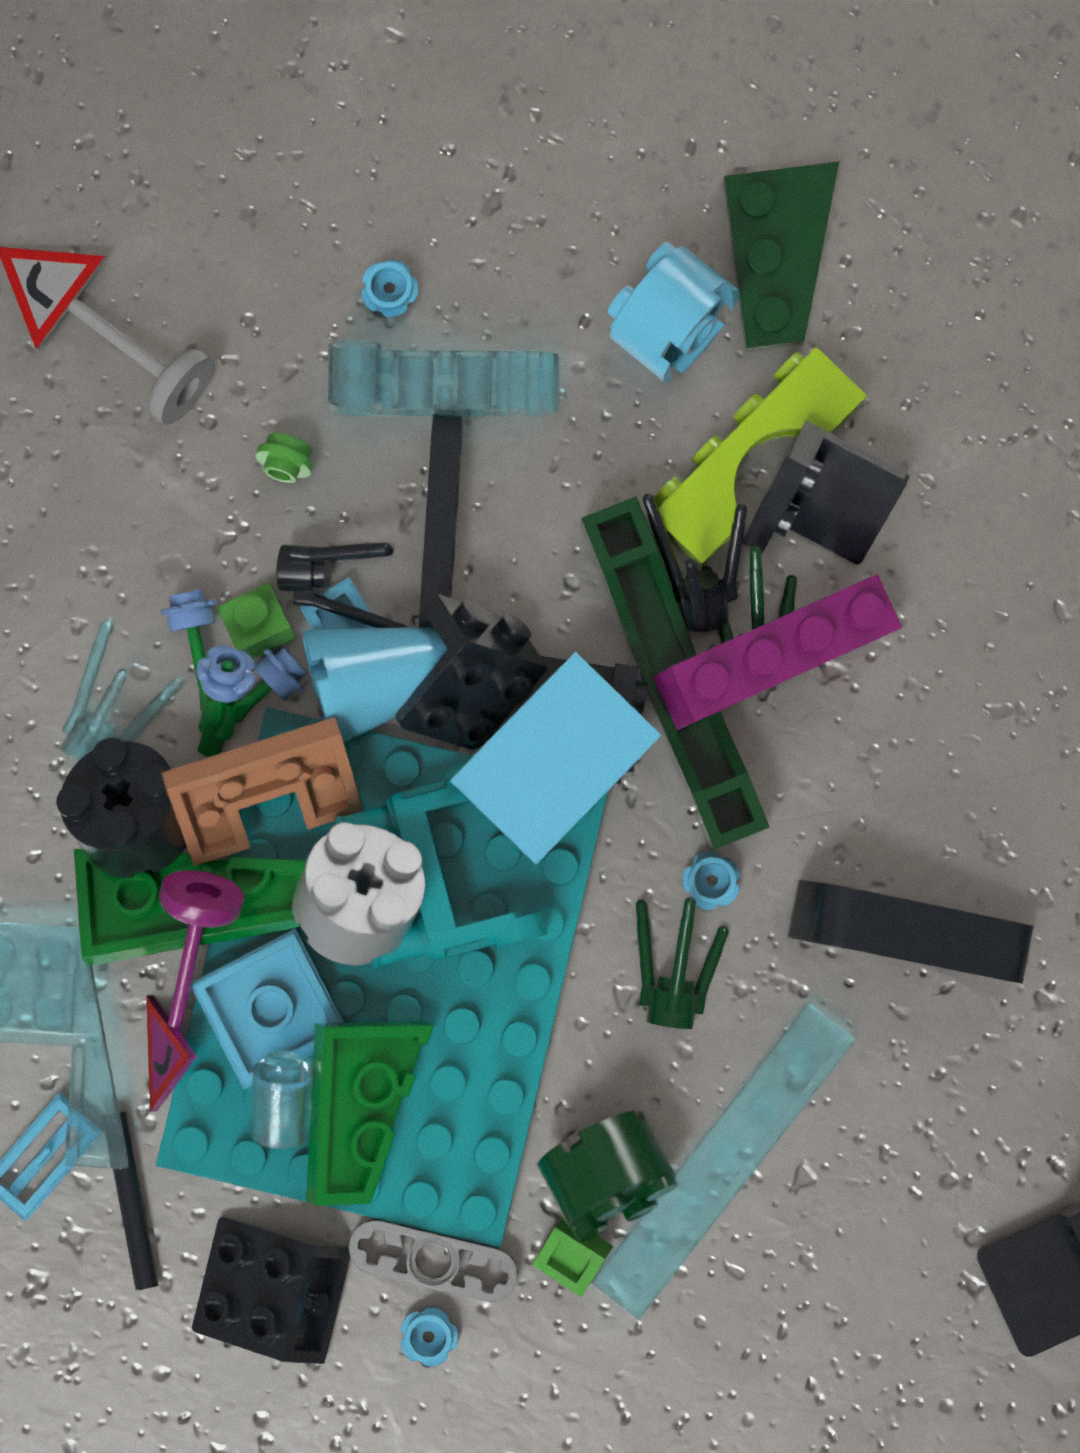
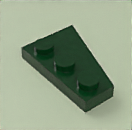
[723,161,839,352]

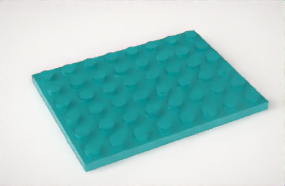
[156,707,608,1248]

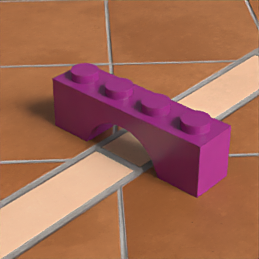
[653,574,903,731]

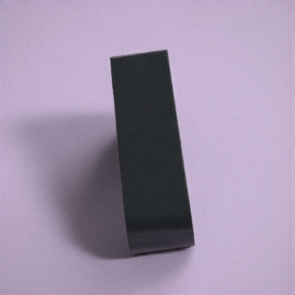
[787,880,1034,984]

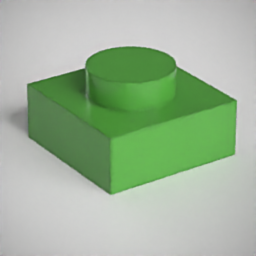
[217,582,296,659]
[532,1217,614,1297]

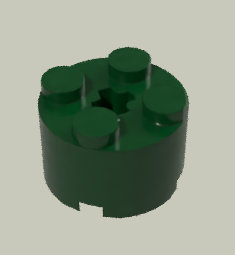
[537,1111,679,1242]

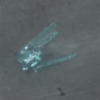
[60,621,183,761]

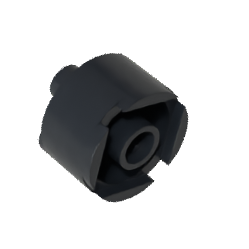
[56,737,187,878]

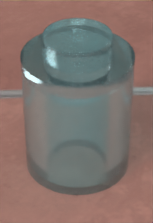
[251,1051,313,1149]

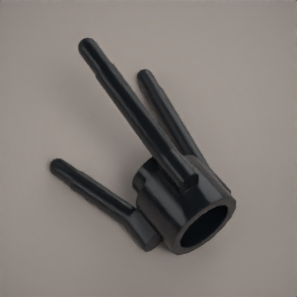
[643,493,747,632]
[276,543,407,628]

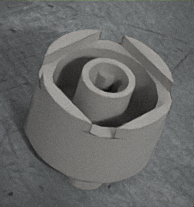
[292,823,425,965]

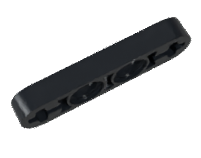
[419,414,463,627]

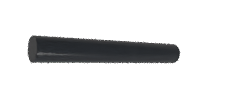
[103,1111,159,1290]

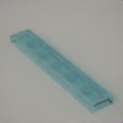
[592,1003,856,1320]

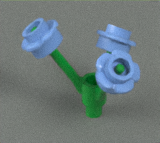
[160,589,307,757]

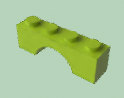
[654,347,867,569]

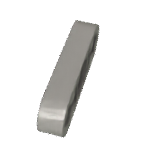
[349,1219,518,1302]

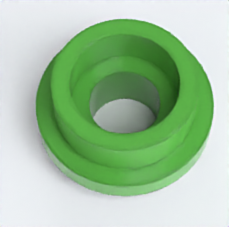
[255,433,313,483]

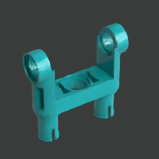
[335,773,548,969]

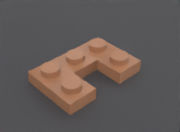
[162,717,364,866]

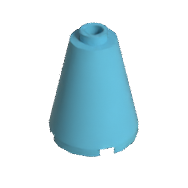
[302,627,448,743]

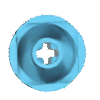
[607,241,740,383]

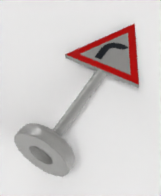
[0,247,215,425]

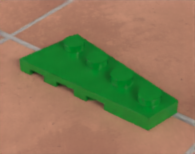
[74,849,306,966]

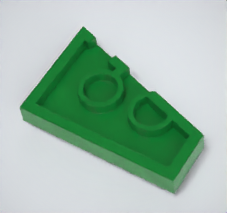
[306,1021,434,1206]

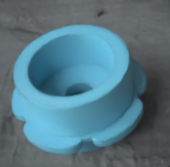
[361,259,419,317]
[682,852,740,910]
[400,1307,458,1367]

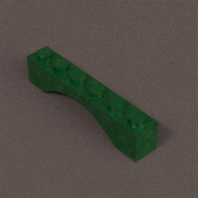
[581,496,770,851]

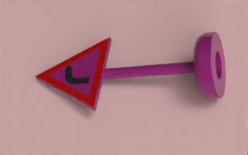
[146,870,245,1112]

